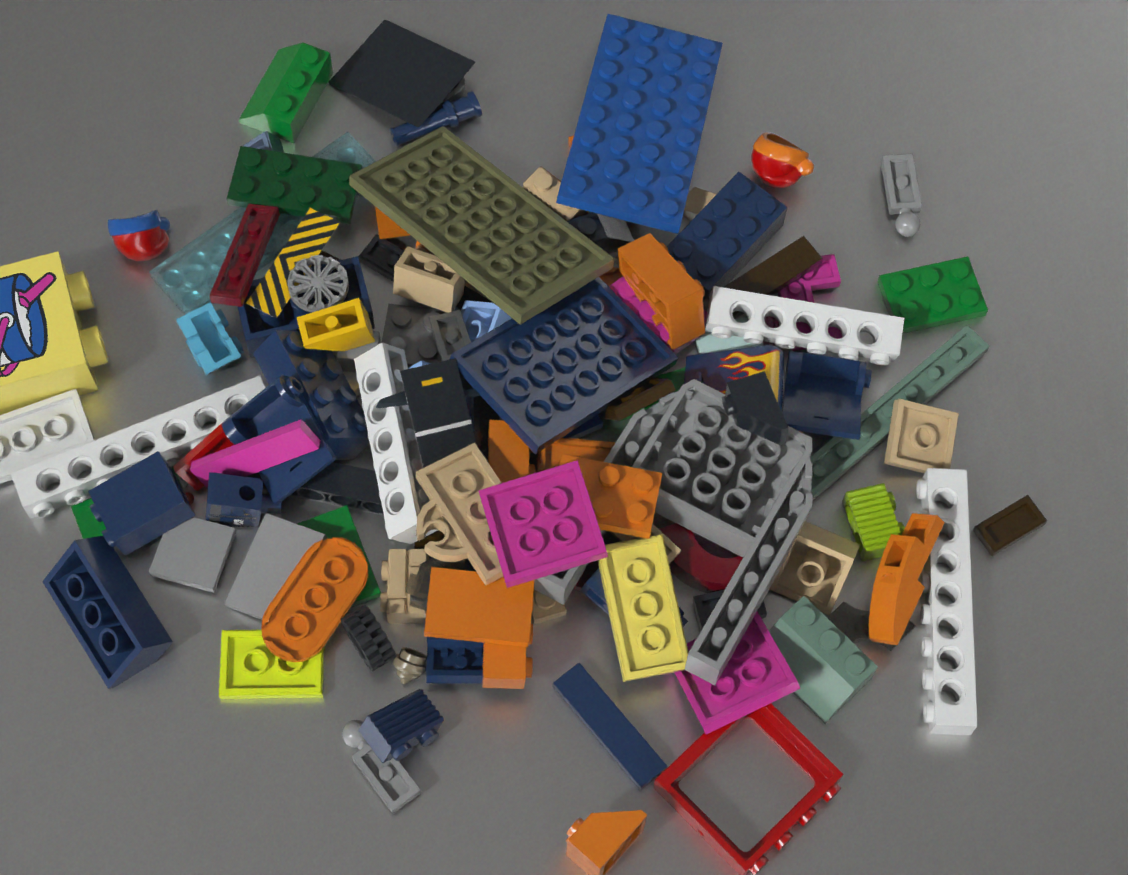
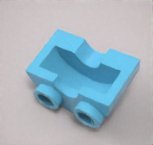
[176,302,244,375]

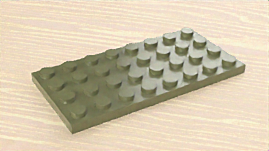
[349,126,614,325]

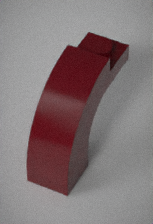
[659,523,743,593]

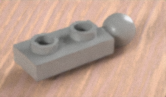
[881,154,922,237]
[342,720,421,814]

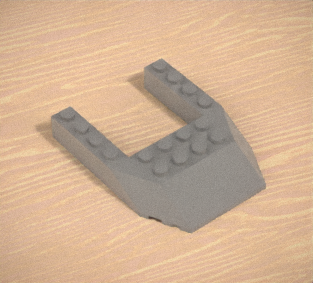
[534,379,813,685]

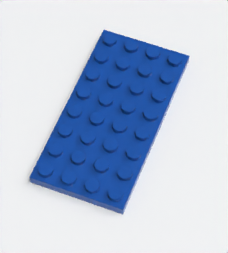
[556,14,723,234]

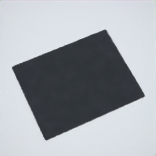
[328,20,475,127]

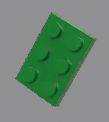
[877,256,988,334]

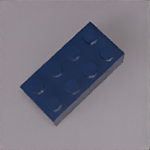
[667,171,787,300]
[238,256,375,358]
[253,330,370,460]

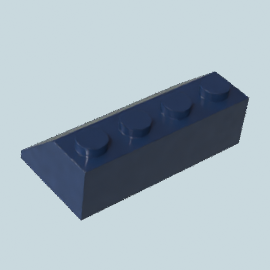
[42,536,173,689]

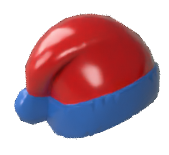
[108,210,170,261]

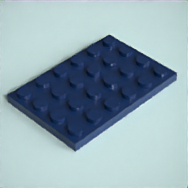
[450,277,678,454]

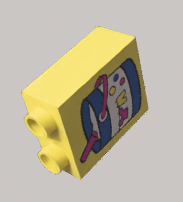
[0,251,108,415]

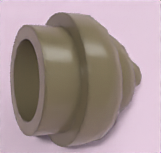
[393,647,427,685]

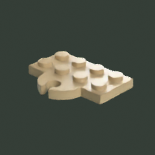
[416,443,503,586]

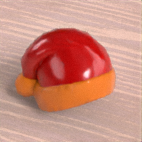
[751,132,814,188]

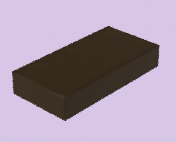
[973,495,1047,556]

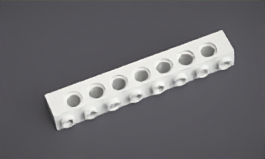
[10,375,265,519]
[917,468,977,736]

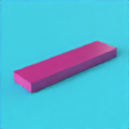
[190,419,321,488]

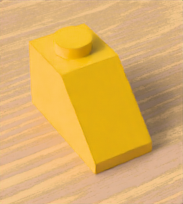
[297,298,375,351]

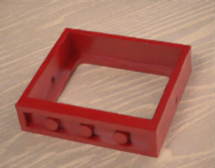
[653,703,844,875]

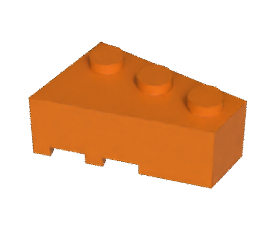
[618,233,705,350]

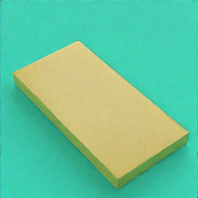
[598,534,689,682]

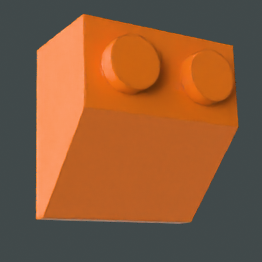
[566,810,647,875]

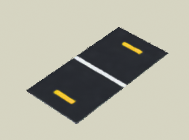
[400,358,477,468]

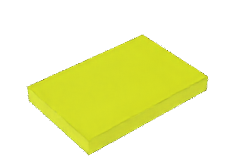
[219,630,325,699]

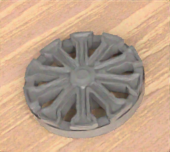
[288,255,349,312]

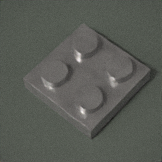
[381,304,448,368]

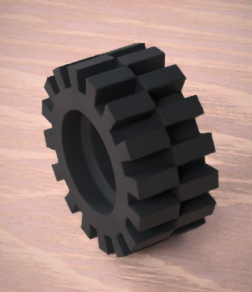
[341,605,396,672]

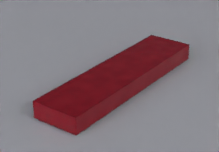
[209,204,280,307]

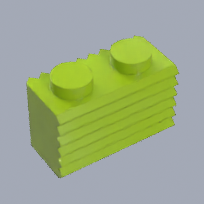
[842,483,905,562]

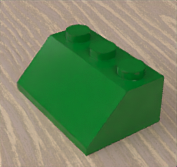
[239,42,333,143]

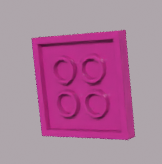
[478,460,608,588]
[674,611,800,734]

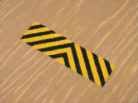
[246,208,340,318]

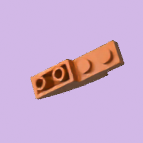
[869,513,945,646]

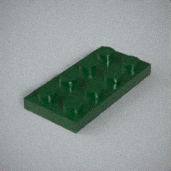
[226,146,363,224]

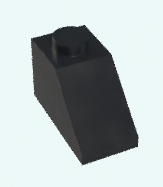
[567,212,634,254]
[722,371,788,445]

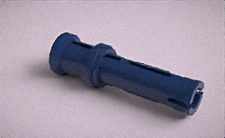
[389,91,482,147]

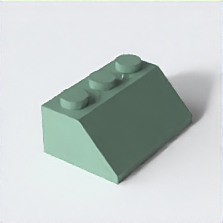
[769,596,878,724]

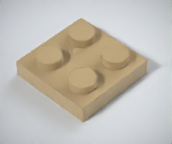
[884,399,959,473]

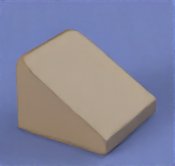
[683,187,716,221]

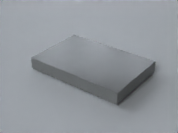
[224,513,328,620]

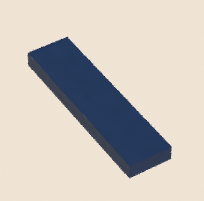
[553,663,668,791]

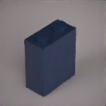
[88,451,196,556]

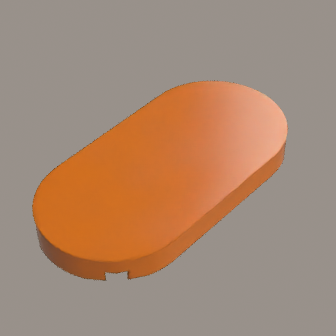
[261,538,368,662]

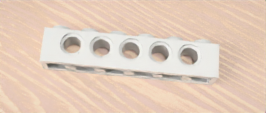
[705,286,904,365]
[354,343,437,544]

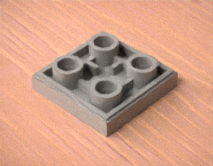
[149,517,236,593]

